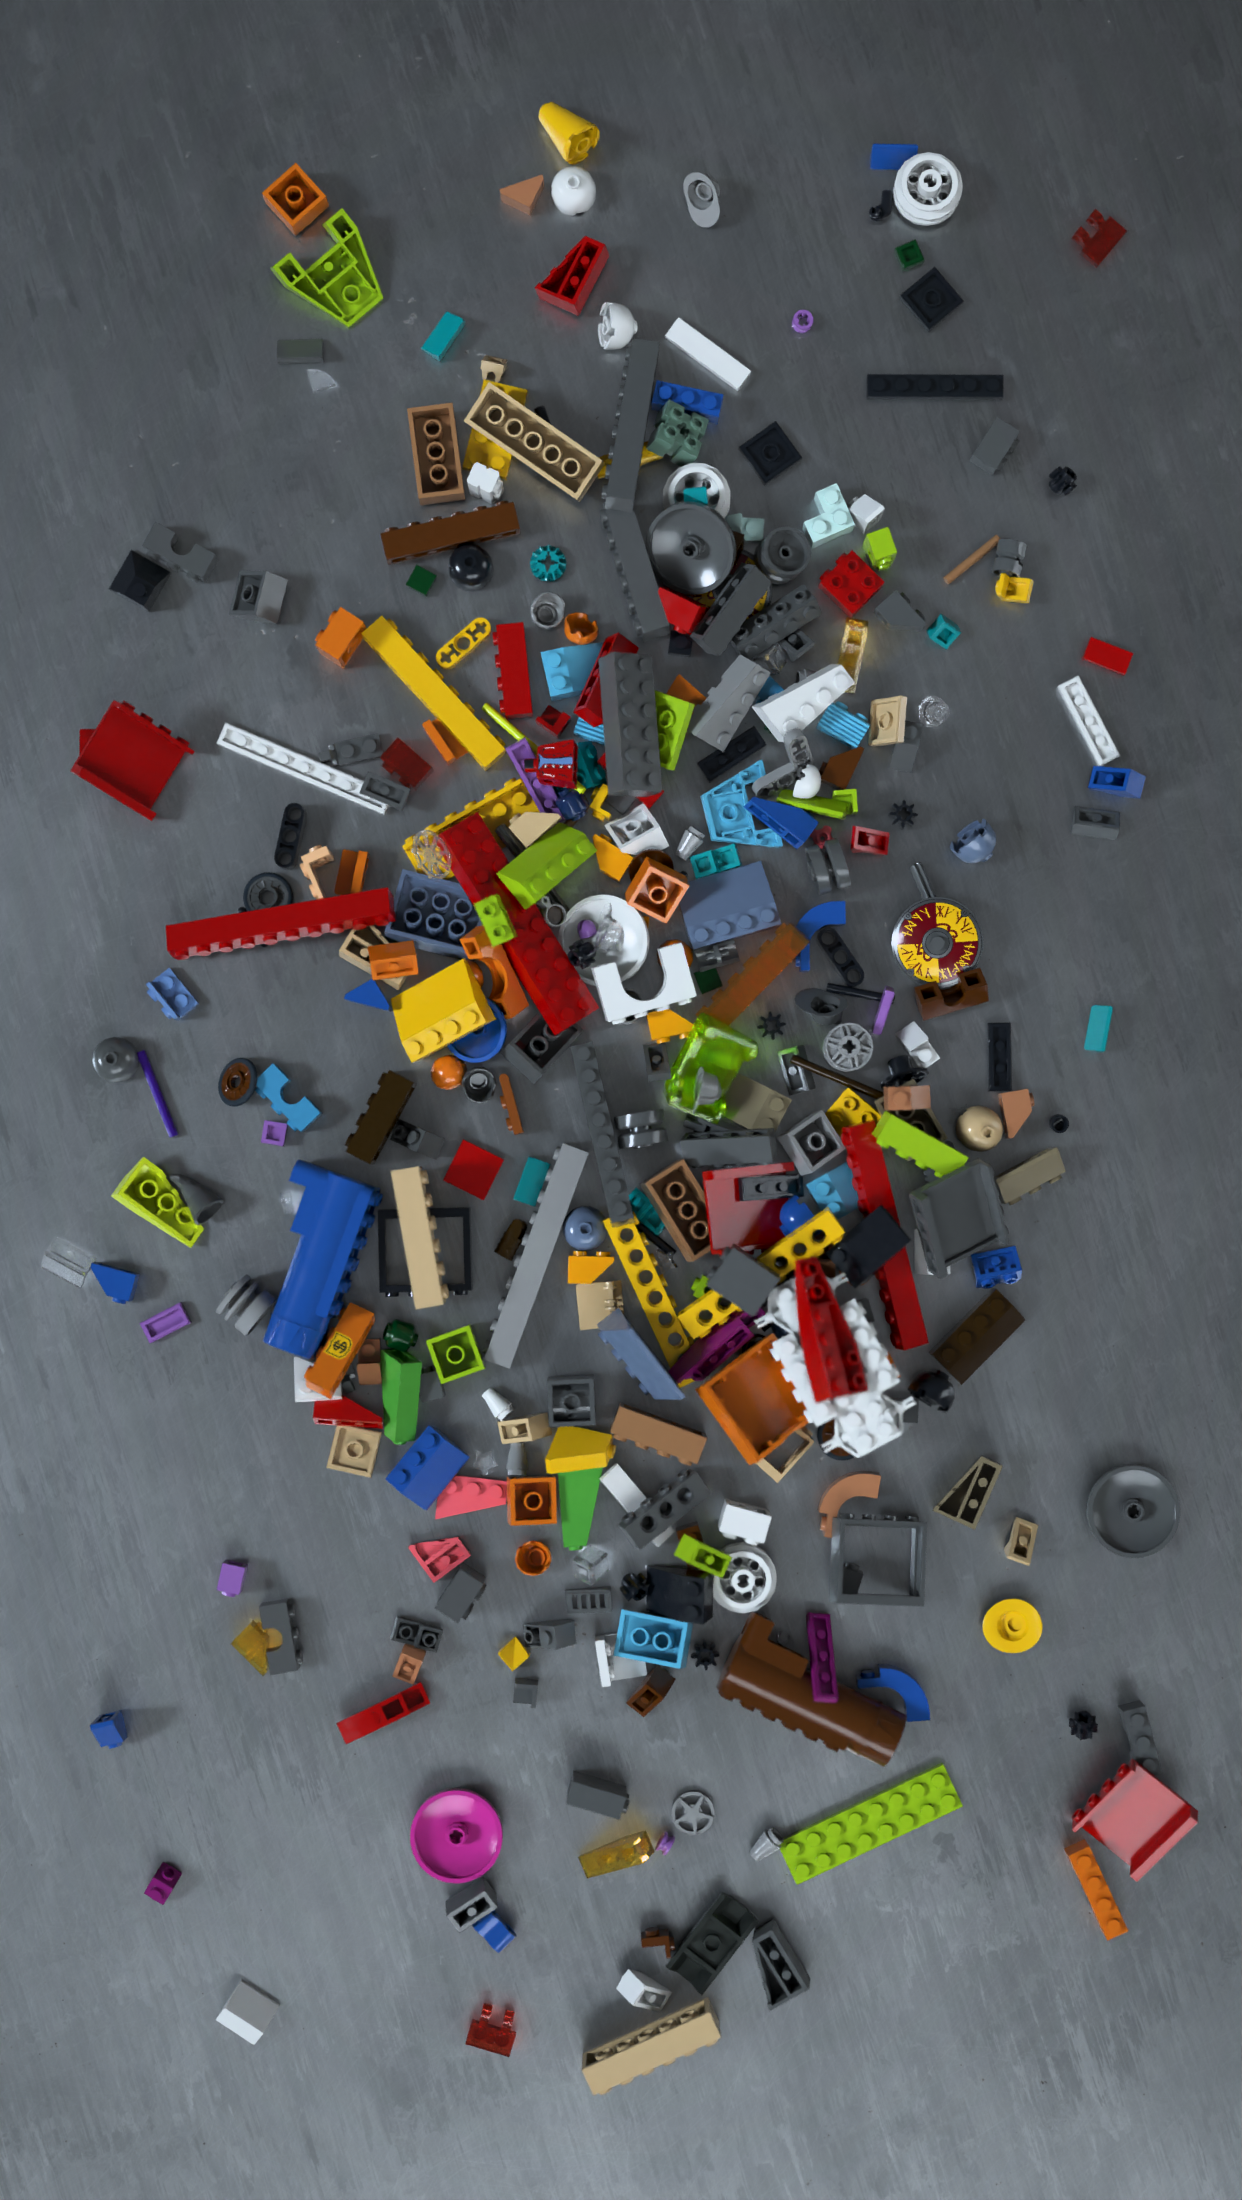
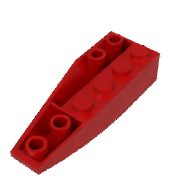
[795,1256,868,1403]

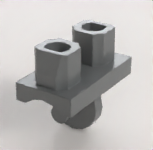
[694,939,740,972]

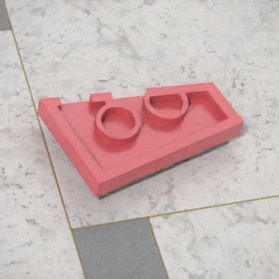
[435,1475,507,1519]

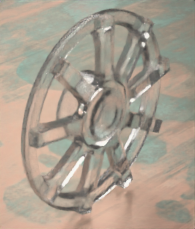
[411,830,451,879]

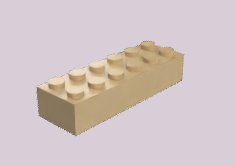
[464,382,606,502]
[391,1166,449,1309]
[582,1997,721,2096]

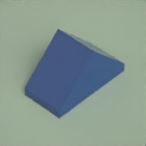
[344,979,391,1011]

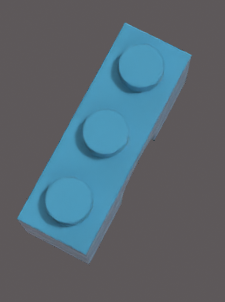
[255,1063,323,1132]

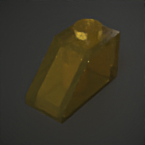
[231,1620,270,1676]

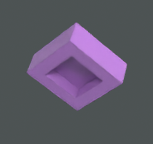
[261,1120,288,1146]

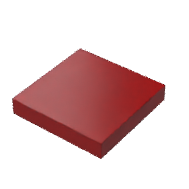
[443,1139,504,1200]

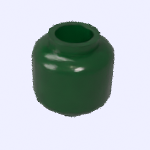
[382,1319,418,1352]

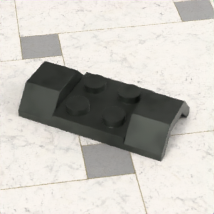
[666,1892,759,1995]

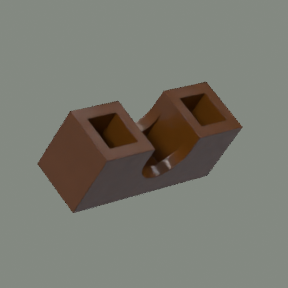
[914,968,989,1021]

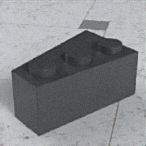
[752,1920,811,2011]

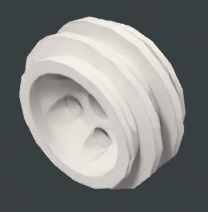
[893,152,963,226]
[663,463,730,519]
[713,1542,777,1614]

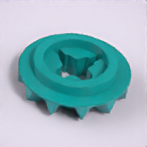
[530,544,566,582]

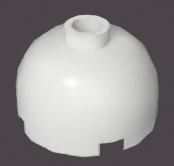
[551,166,596,216]
[598,302,637,350]

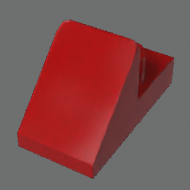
[851,826,890,856]

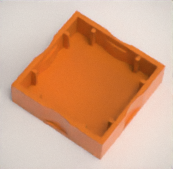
[695,1333,809,1465]

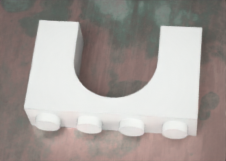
[591,943,697,1024]

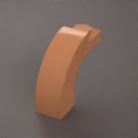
[817,1471,881,1538]

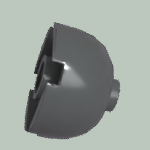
[92,1037,139,1083]

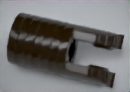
[494,1219,528,1261]

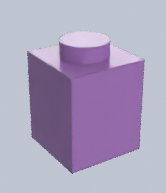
[217,1559,248,1597]

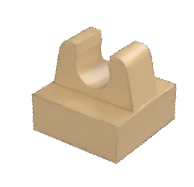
[480,355,508,383]

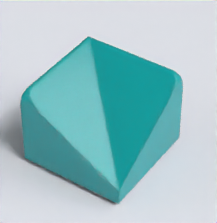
[683,487,708,506]
[927,614,961,650]

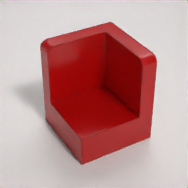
[535,705,571,739]

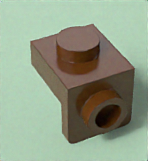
[641,1927,675,1959]

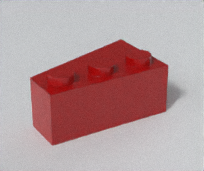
[534,236,609,316]

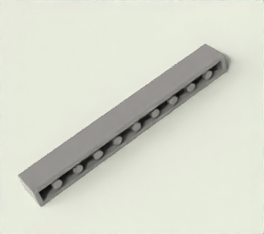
[482,1143,589,1369]

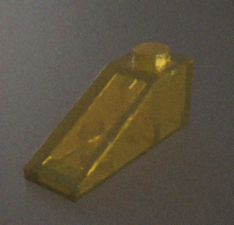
[837,617,868,694]
[578,1830,655,1878]

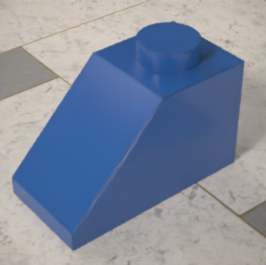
[1088,766,1146,799]
[90,1262,140,1304]
[90,1710,128,1749]

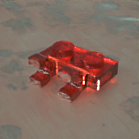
[1071,209,1127,268]
[465,2003,516,2057]

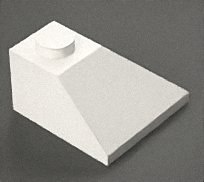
[604,804,669,855]

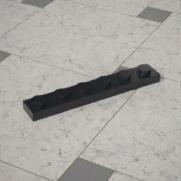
[866,374,1003,400]

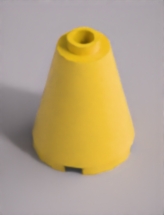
[539,102,600,165]

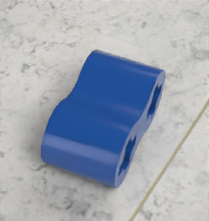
[472,1910,516,1953]

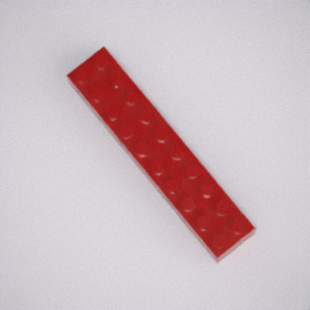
[433,812,599,1036]

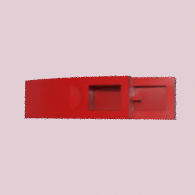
[336,1682,430,1744]

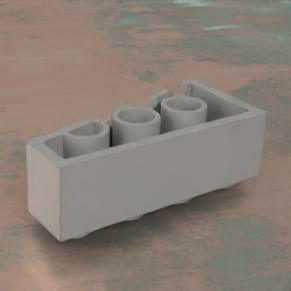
[687,654,770,752]

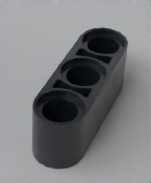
[274,803,307,870]
[817,928,864,987]

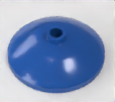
[447,997,507,1063]

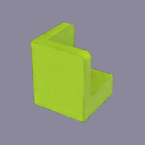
[831,789,858,816]

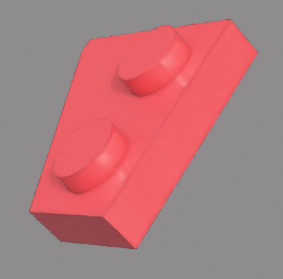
[408,1536,471,1583]

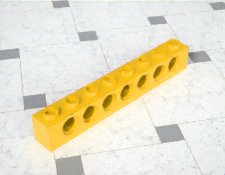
[677,1207,845,1339]
[603,1211,694,1388]

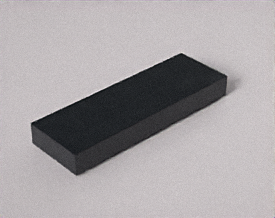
[697,726,767,783]
[987,1022,1012,1091]
[738,1174,804,1201]

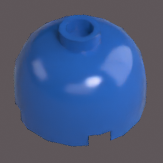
[779,1195,823,1238]

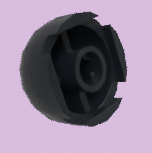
[448,544,494,591]
[907,1370,955,1413]

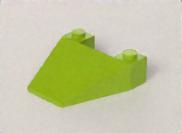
[270,208,383,327]

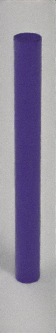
[137,1050,178,1138]

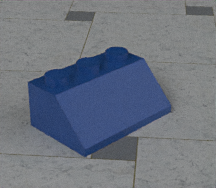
[386,1425,470,1511]

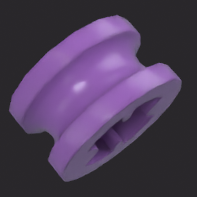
[792,310,813,333]
[655,1831,675,1855]

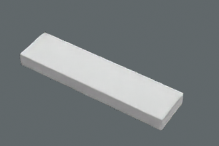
[665,317,751,391]
[1057,675,1120,766]
[599,1463,675,1547]

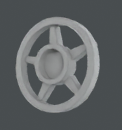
[672,1791,715,1835]

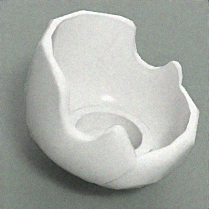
[793,764,821,799]

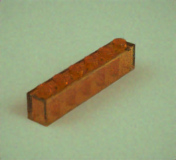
[695,922,811,1041]

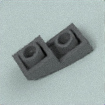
[390,1616,443,1653]

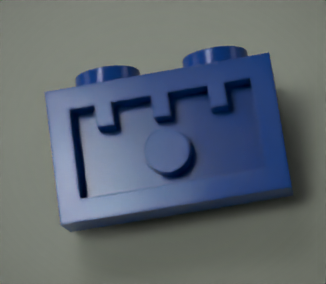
[970,1246,1022,1289]

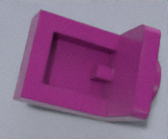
[144,1862,182,1905]

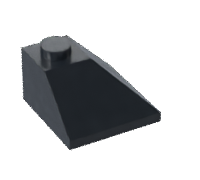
[109,550,171,612]

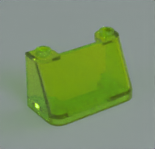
[663,1012,759,1124]

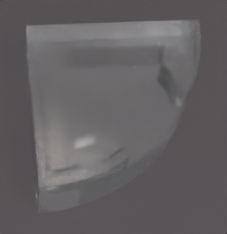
[306,369,336,393]
[279,1191,295,1215]

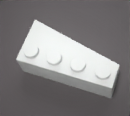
[751,664,855,742]

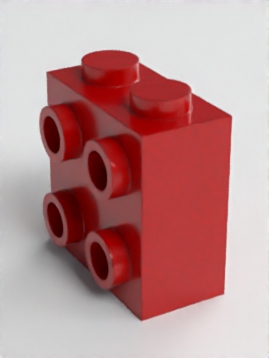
[819,550,884,619]

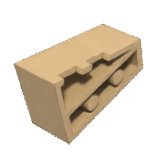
[339,925,407,991]

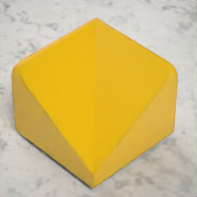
[498,1636,530,1671]

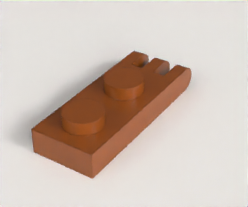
[499,1074,524,1135]

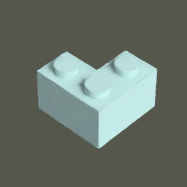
[802,483,855,549]

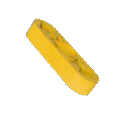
[436,617,491,670]

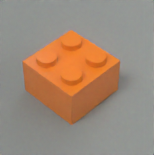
[262,163,329,236]
[315,607,367,668]
[624,856,690,924]
[507,1475,557,1526]

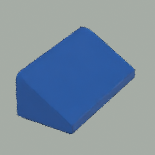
[870,144,918,170]

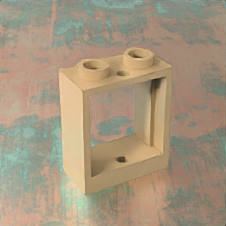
[756,1426,814,1483]

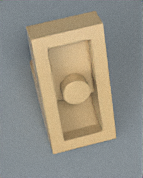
[1004,1517,1038,1566]

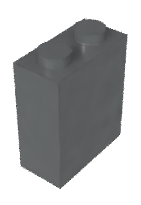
[706,1244,780,1317]
[566,1770,629,1820]

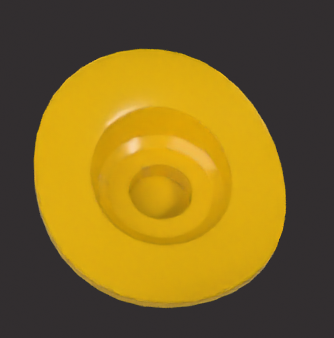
[983,1598,1043,1653]

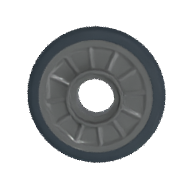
[243,872,293,911]

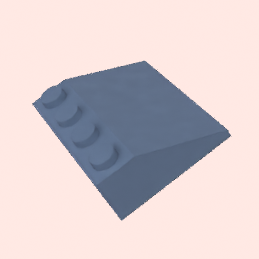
[679,861,781,952]
[384,869,483,962]
[597,1308,685,1400]

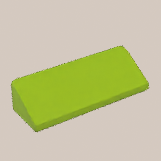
[776,789,849,820]

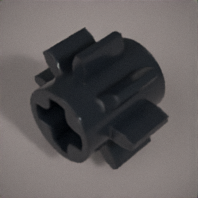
[1049,466,1077,495]
[888,800,918,830]
[568,939,596,970]
[757,1011,786,1040]
[619,1573,649,1601]
[691,1640,720,1670]
[1069,1711,1098,1740]

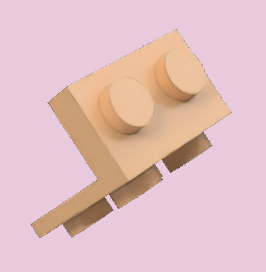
[300,845,335,900]

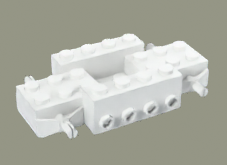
[754,1272,916,1458]

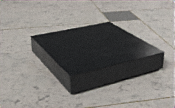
[899,267,964,332]
[739,421,802,485]

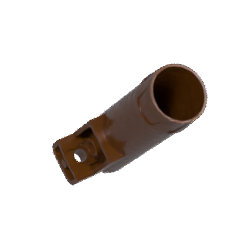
[716,1611,907,1767]

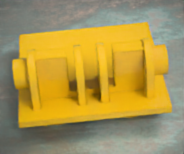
[825,1087,881,1137]

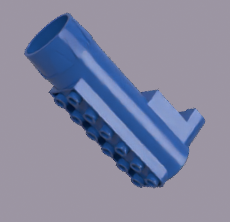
[263,1159,383,1359]

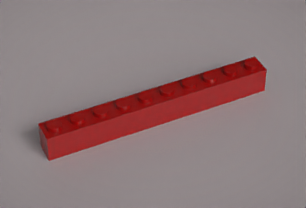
[166,887,396,960]
[841,1120,929,1351]

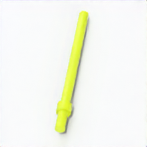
[482,703,586,794]

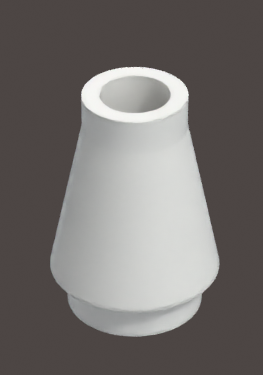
[482,1387,515,1422]

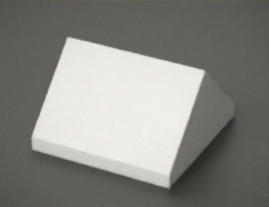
[216,1980,280,2045]

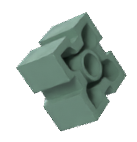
[646,399,709,467]

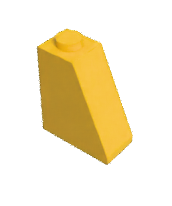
[545,1426,616,1474]

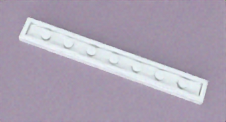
[217,722,389,815]

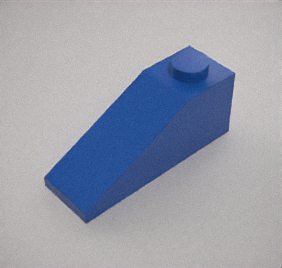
[744,797,819,849]

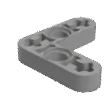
[752,728,815,799]

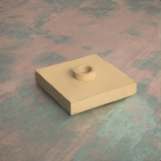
[868,696,907,747]
[326,1426,383,1478]

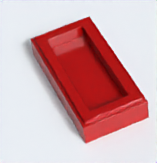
[1082,637,1134,676]

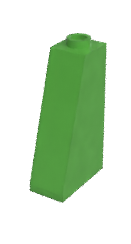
[380,1349,422,1445]
[558,1467,603,1551]

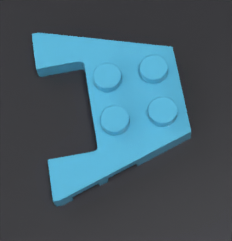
[700,760,783,848]

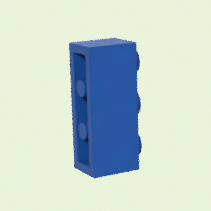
[651,380,724,424]

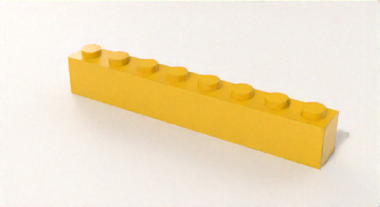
[361,615,506,771]

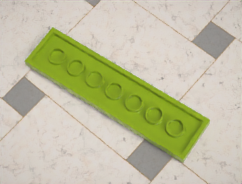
[780,1763,963,1885]

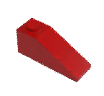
[313,1395,384,1429]

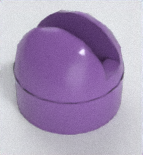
[577,920,597,939]

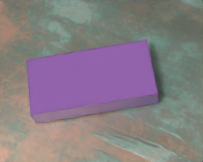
[872,985,895,1035]
[140,1302,192,1343]

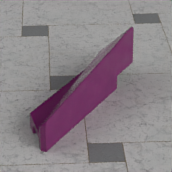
[669,1307,766,1383]

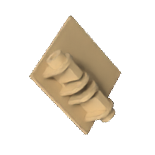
[576,1280,624,1330]

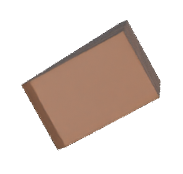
[499,175,544,216]

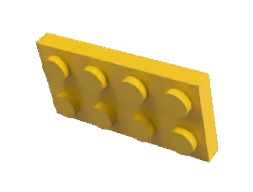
[462,379,528,480]

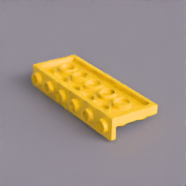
[402,778,540,880]

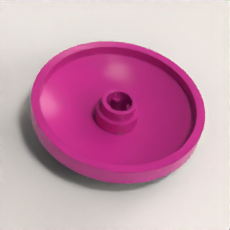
[410,1788,503,1883]

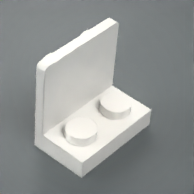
[595,1633,647,1687]

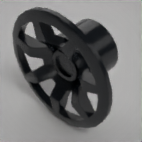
[880,1055,929,1089]

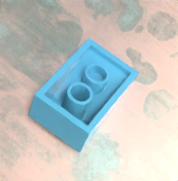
[541,642,604,702]
[805,1161,859,1219]
[614,1609,693,1669]

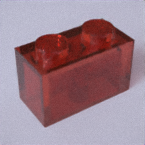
[380,737,434,791]

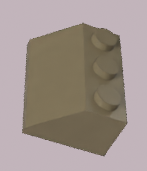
[994,1147,1066,1205]

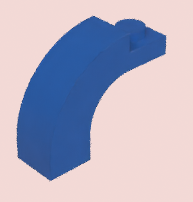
[790,901,846,972]
[856,1664,930,1722]

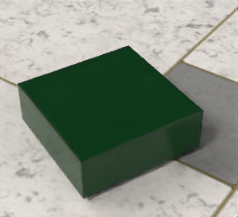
[894,239,925,271]
[406,565,437,597]
[693,968,723,994]

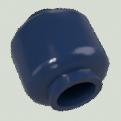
[555,788,589,821]

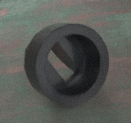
[1049,1114,1069,1133]

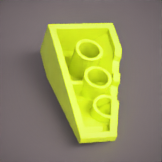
[111,1157,204,1248]

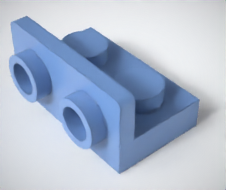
[146,968,199,1021]

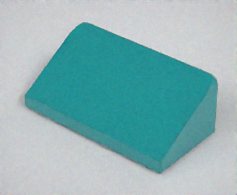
[421,311,465,362]
[1084,1005,1113,1053]
[513,1156,551,1207]

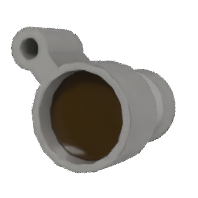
[536,896,567,927]

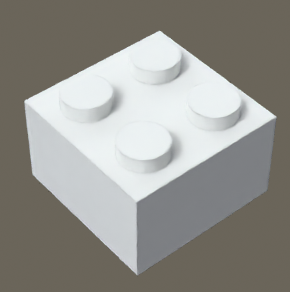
[718,1498,771,1545]

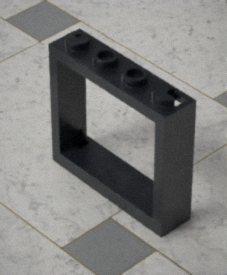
[378,1207,473,1297]

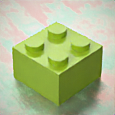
[426,1324,486,1384]

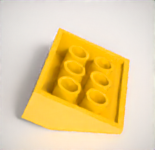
[390,958,496,1063]

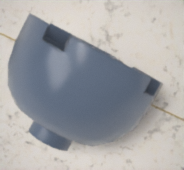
[950,819,997,863]
[563,1206,608,1251]

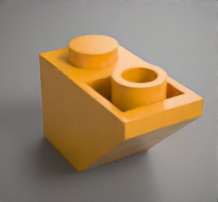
[592,833,634,883]
[646,1009,697,1044]
[568,1251,614,1284]

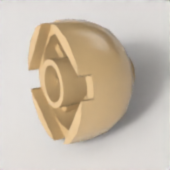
[956,1105,1003,1152]

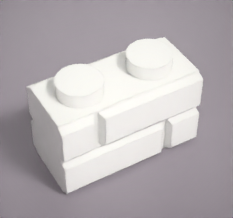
[467,462,504,504]

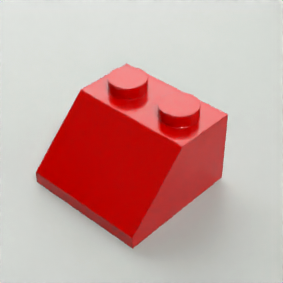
[658,587,710,635]

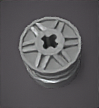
[822,1023,873,1072]
[216,1275,277,1336]

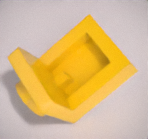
[995,573,1034,603]
[589,783,612,821]

